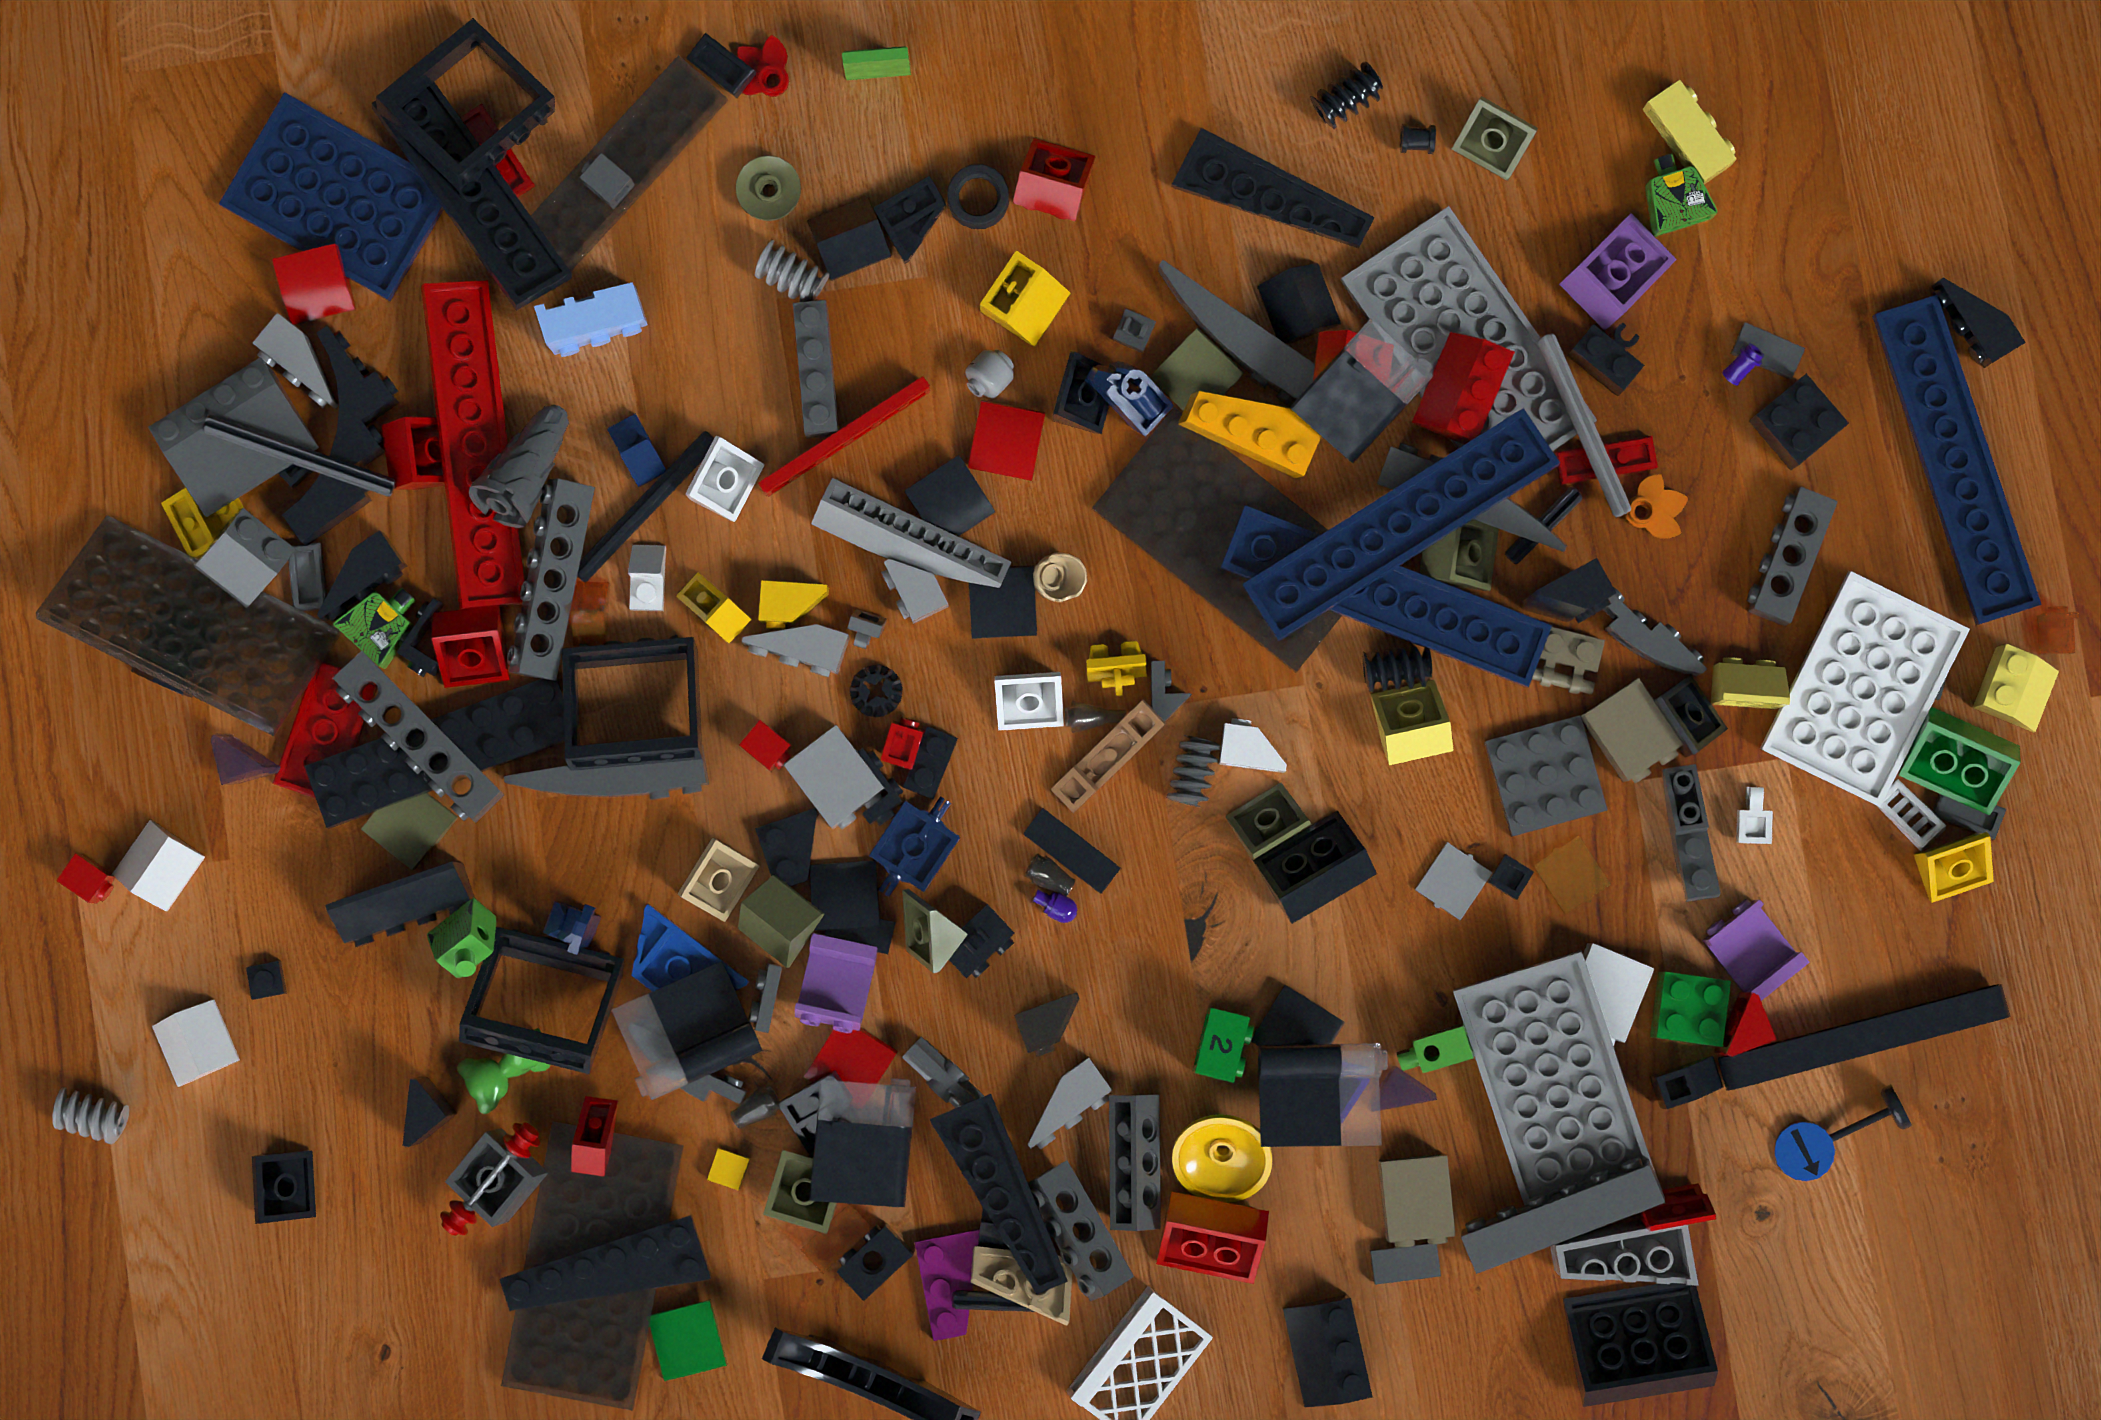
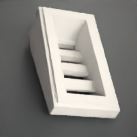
[1878,779,1946,852]

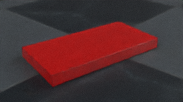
[272,659,378,798]

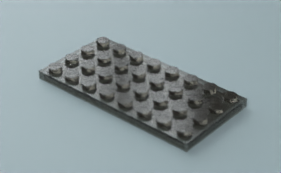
[1092,407,1342,673]
[36,515,340,736]
[501,1121,684,1411]

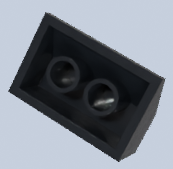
[1253,810,1377,924]
[1283,1294,1373,1408]

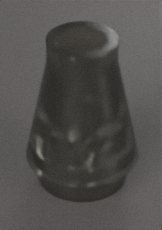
[1024,853,1076,896]
[730,1086,780,1129]

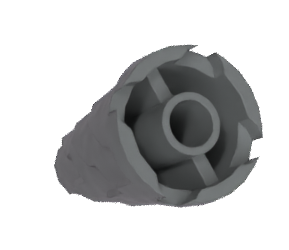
[469,405,569,528]

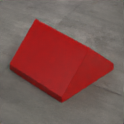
[1714,992,1776,1057]

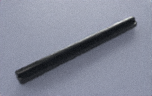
[203,415,396,496]
[577,431,714,582]

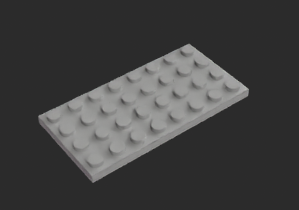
[1340,206,1597,451]
[1453,950,1657,1214]

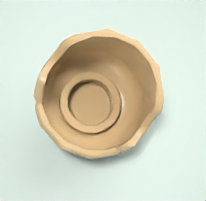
[1033,552,1087,602]

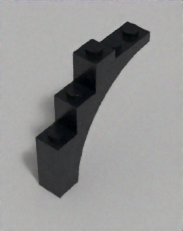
[282,326,399,544]
[762,1327,981,1420]

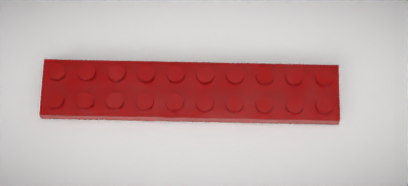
[421,280,524,610]

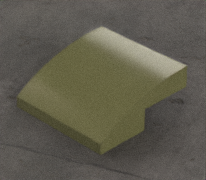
[1149,328,1244,411]
[361,793,458,870]

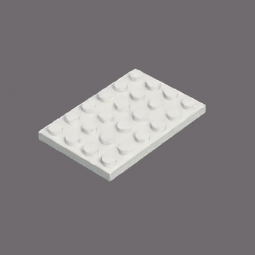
[1760,571,1970,807]

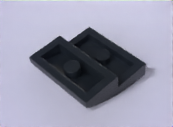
[904,455,996,537]
[969,565,1037,639]
[810,860,880,931]
[1251,985,1345,1046]

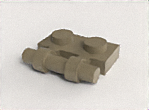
[1532,627,1605,695]

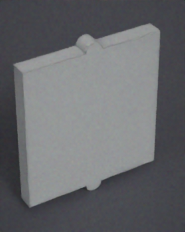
[1415,842,1492,920]

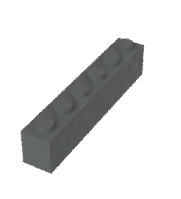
[1461,1157,1665,1274]

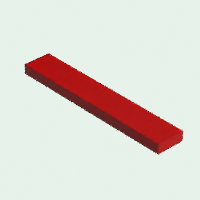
[758,376,931,497]

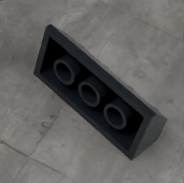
[1520,558,1616,624]
[325,861,475,947]

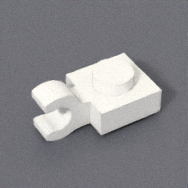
[1736,787,1773,844]

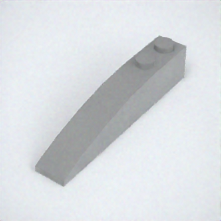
[811,478,1011,588]

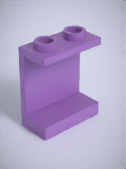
[1702,899,1810,1001]
[795,933,877,1033]

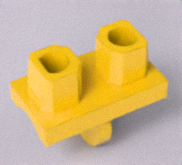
[1086,641,1147,696]

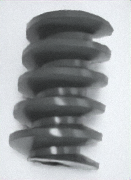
[1166,735,1221,808]

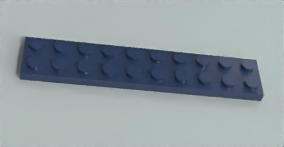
[1872,295,2042,625]
[1242,408,1560,641]
[1220,505,1552,688]

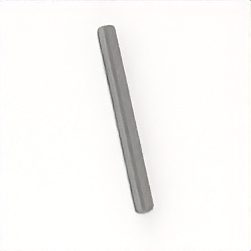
[1538,334,1631,517]

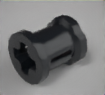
[1400,124,1436,154]

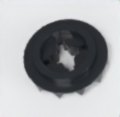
[850,664,903,717]

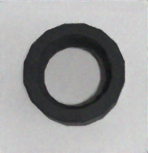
[947,164,1009,229]

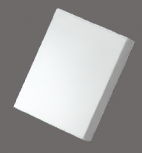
[686,436,765,522]
[994,672,1064,730]
[112,820,205,911]
[152,1000,240,1087]

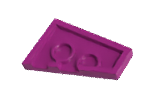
[915,1229,980,1341]

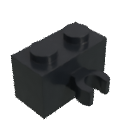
[1567,323,1645,397]
[949,904,1015,979]

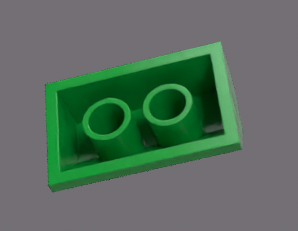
[1898,707,2021,816]

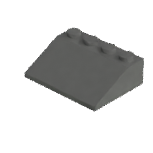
[148,357,319,517]

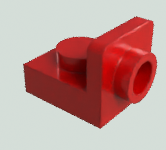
[880,717,925,770]

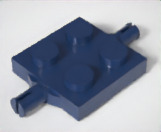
[869,796,961,897]

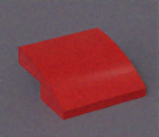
[272,244,356,325]
[968,400,1046,481]
[804,1028,898,1112]
[1638,1183,1716,1231]

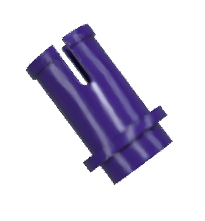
[1723,343,1764,386]

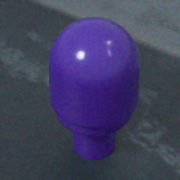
[1032,890,1078,923]

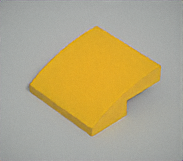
[161,488,244,560]

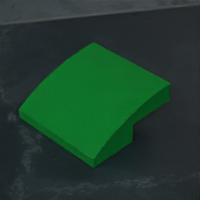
[647,1299,728,1381]

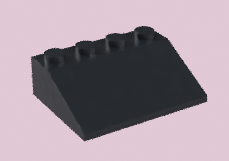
[1563,1283,1718,1407]

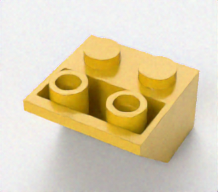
[980,251,1071,347]

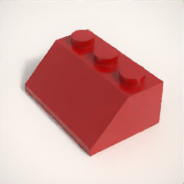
[1412,332,1515,445]
[1156,1191,1269,1284]

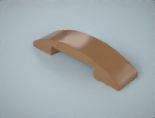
[1051,700,1166,813]

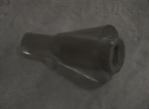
[1065,701,1127,733]

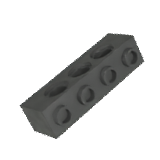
[1746,487,1838,626]
[1109,1094,1161,1231]
[1028,1160,1134,1301]

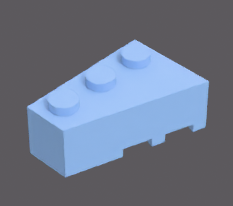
[534,282,648,357]

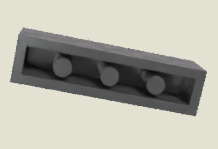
[793,300,839,439]

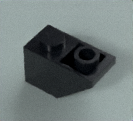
[1649,1056,1724,1109]

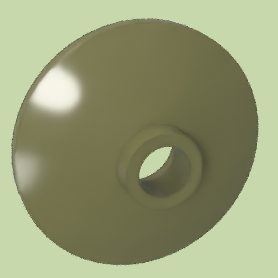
[736,156,801,221]

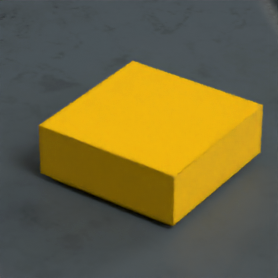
[707,1148,750,1191]

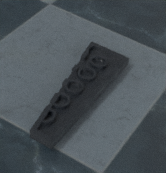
[1171,128,1375,248]
[930,1094,1068,1294]
[499,1214,712,1311]

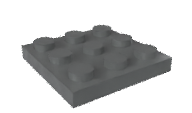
[1484,715,1608,837]

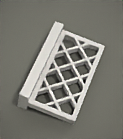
[1066,1286,1213,1420]

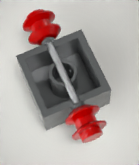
[440,1122,548,1236]

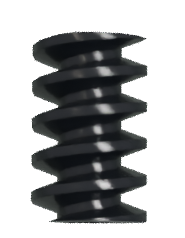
[1310,61,1383,129]
[1362,646,1432,692]

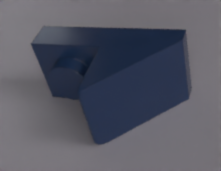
[607,413,666,487]

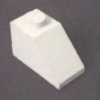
[1219,718,1287,773]

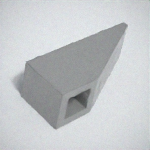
[253,313,338,409]
[742,624,850,678]
[1028,1057,1112,1149]

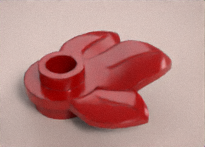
[737,35,789,97]

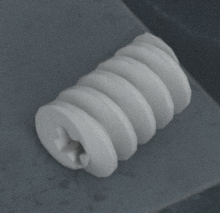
[755,240,829,302]
[53,1087,129,1144]

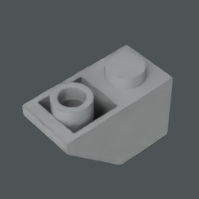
[881,559,949,624]

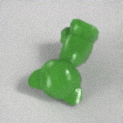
[457,1028,550,1114]

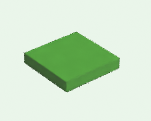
[842,46,911,80]

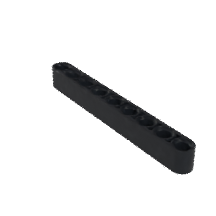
[1717,984,2011,1091]

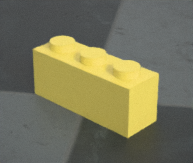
[1643,80,1737,184]

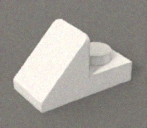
[628,545,666,611]

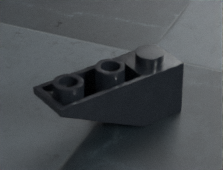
[1931,278,2026,368]
[317,530,407,622]

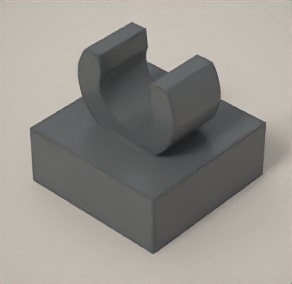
[1113,309,1156,353]
[847,609,887,649]

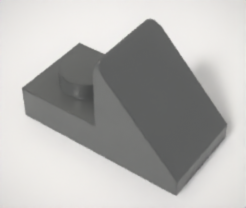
[1151,661,1192,722]

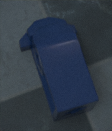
[1085,361,1174,437]
[543,901,601,955]

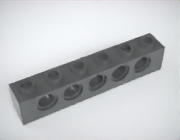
[507,478,595,681]
[333,651,504,823]

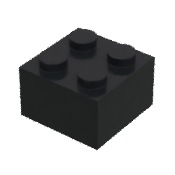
[1749,373,1849,470]

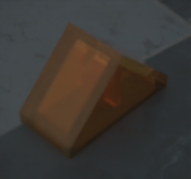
[570,581,610,647]

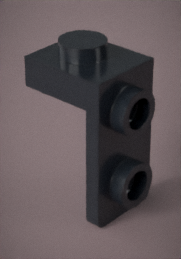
[397,598,444,677]
[857,748,903,826]

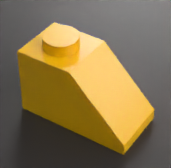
[676,572,751,643]
[758,580,829,630]

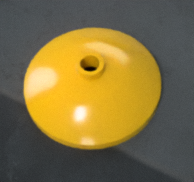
[1172,1114,1272,1203]

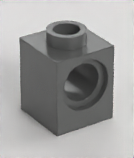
[580,153,635,210]

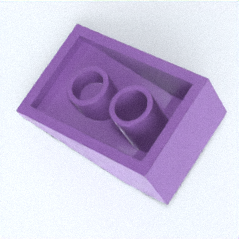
[1559,213,1677,330]

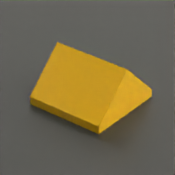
[1914,832,1994,903]

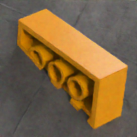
[1178,391,1321,478]

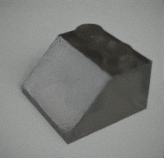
[1014,992,1080,1057]

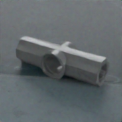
[902,1036,984,1108]

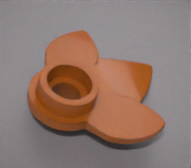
[1624,474,1688,539]

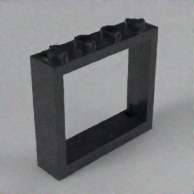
[376,18,555,191]
[562,635,703,771]
[459,927,624,1074]

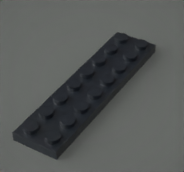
[371,82,572,311]
[304,679,565,829]

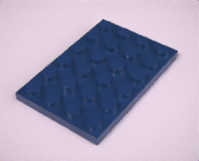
[219,92,444,301]

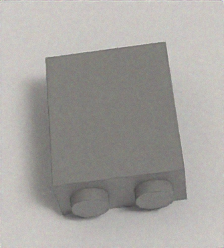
[784,725,885,830]

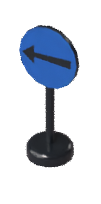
[1774,1084,1912,1181]

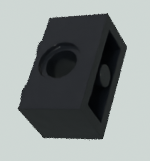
[837,1224,914,1301]

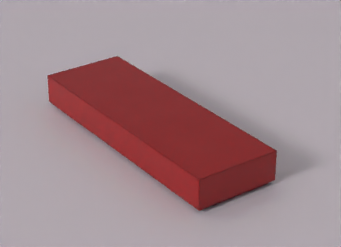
[460,103,536,197]
[1555,436,1658,486]

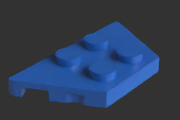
[631,904,750,992]

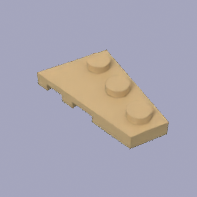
[971,1246,1073,1326]

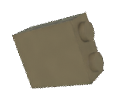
[1581,678,1683,783]
[1378,1154,1456,1248]

